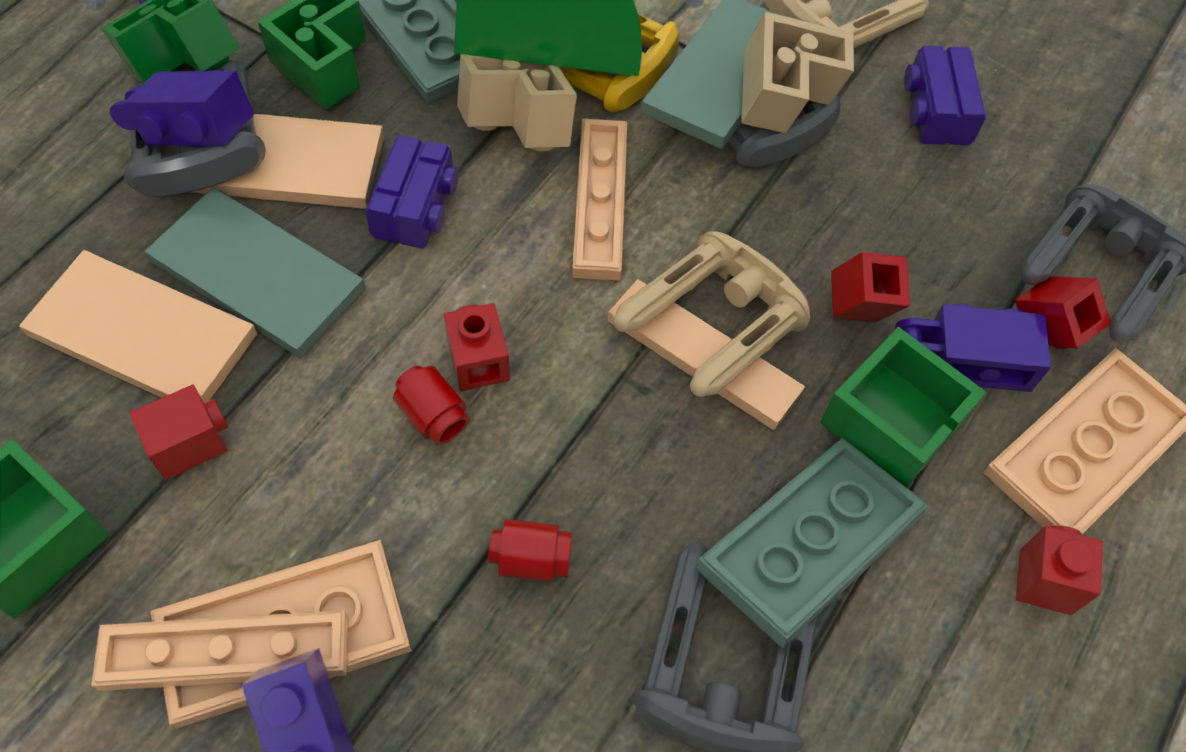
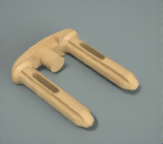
[765,0,929,48]
[613,231,810,397]

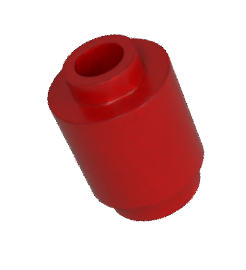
[393,366,470,445]
[488,519,573,582]

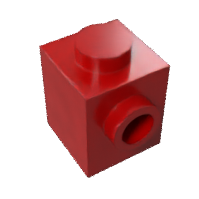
[831,252,910,322]
[1015,276,1111,349]
[443,303,510,392]
[129,384,229,480]
[1016,526,1103,615]

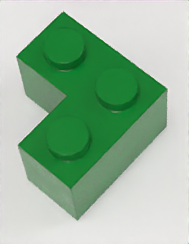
[101,0,240,84]
[257,0,366,110]

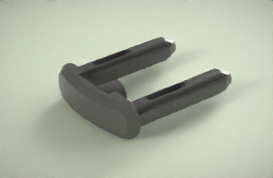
[124,60,266,197]
[728,95,841,168]
[1021,184,1186,343]
[632,542,818,752]

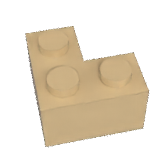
[741,12,854,133]
[457,54,577,151]

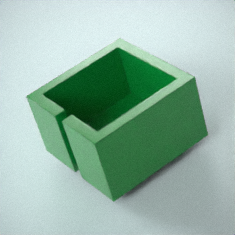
[820,327,987,488]
[0,439,110,619]

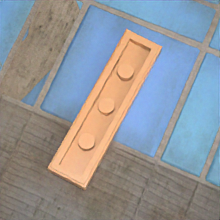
[572,118,627,281]
[608,279,805,431]
[91,610,348,691]

